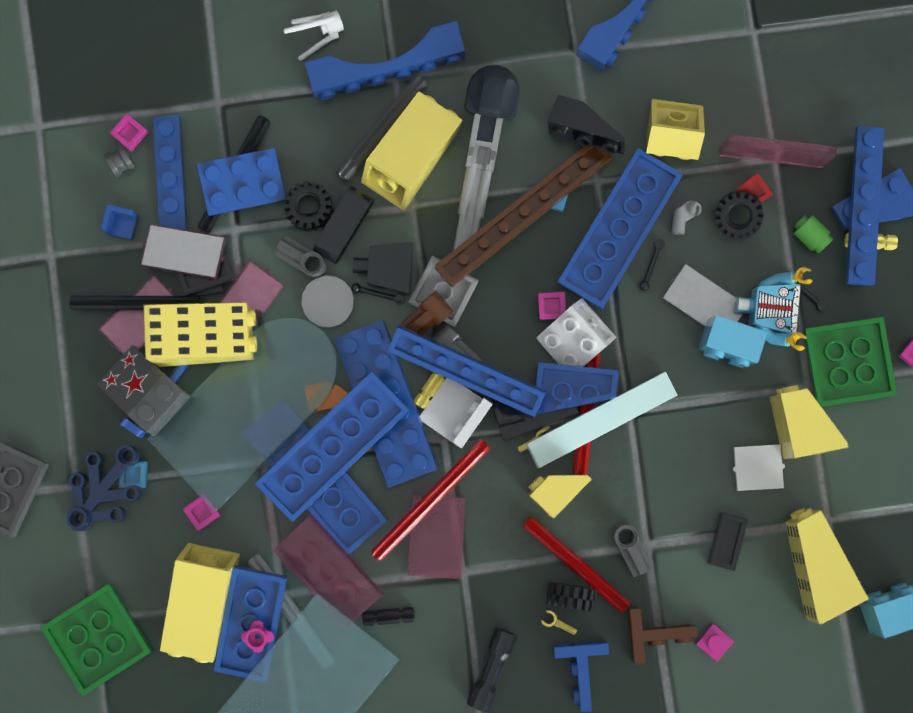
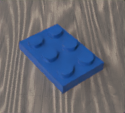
[196,148,285,216]

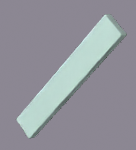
[526,372,677,468]

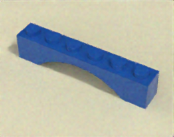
[576,0,653,71]
[305,21,465,100]

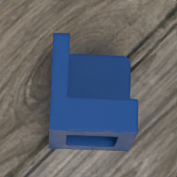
[101,204,140,241]

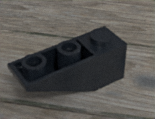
[548,95,625,155]

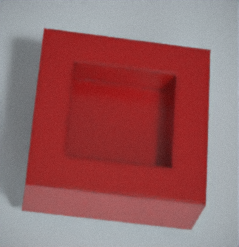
[736,172,773,203]

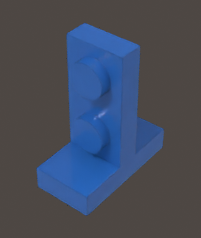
[553,641,609,712]

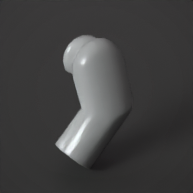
[671,201,702,235]

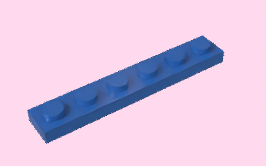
[153,115,188,273]
[846,126,884,286]
[388,325,546,417]

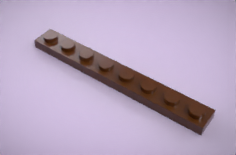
[434,146,612,288]

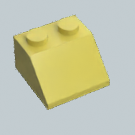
[646,99,705,160]
[528,475,592,518]

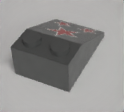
[97,345,191,436]

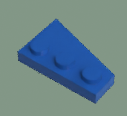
[830,168,913,231]
[535,362,619,416]

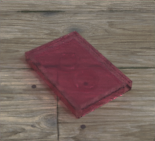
[407,495,466,579]

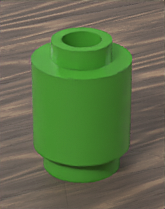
[793,215,833,254]

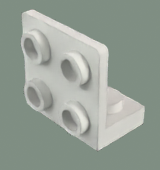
[537,298,617,367]
[420,378,492,449]

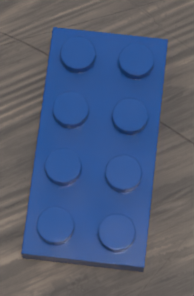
[214,565,288,682]

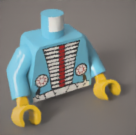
[735,267,813,351]

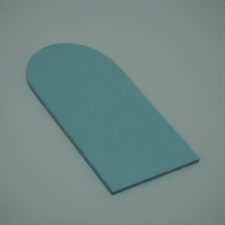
[148,318,338,512]
[218,593,399,713]

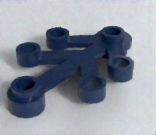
[67,445,142,532]

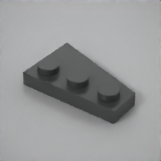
[0,442,49,538]

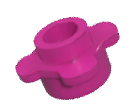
[241,620,274,653]

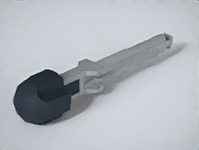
[453,65,520,274]

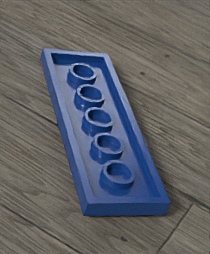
[557,148,683,310]
[334,320,439,488]
[255,371,409,522]
[243,400,388,556]

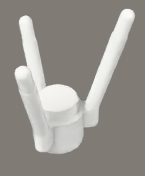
[283,10,344,61]

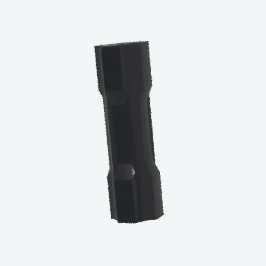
[467,627,517,713]

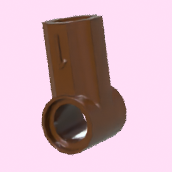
[400,291,454,335]

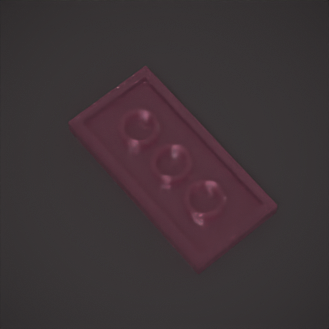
[719,135,836,168]
[273,514,384,629]

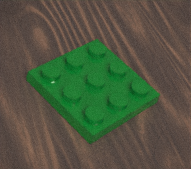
[803,317,897,407]
[40,583,153,696]

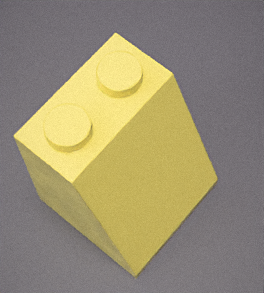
[769,385,848,459]

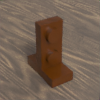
[627,607,698,664]

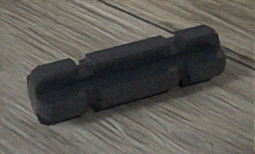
[362,607,415,626]

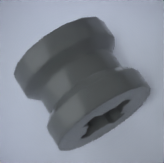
[104,145,136,177]

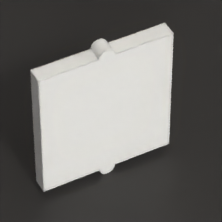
[732,444,785,491]

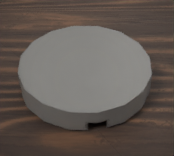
[301,275,354,328]

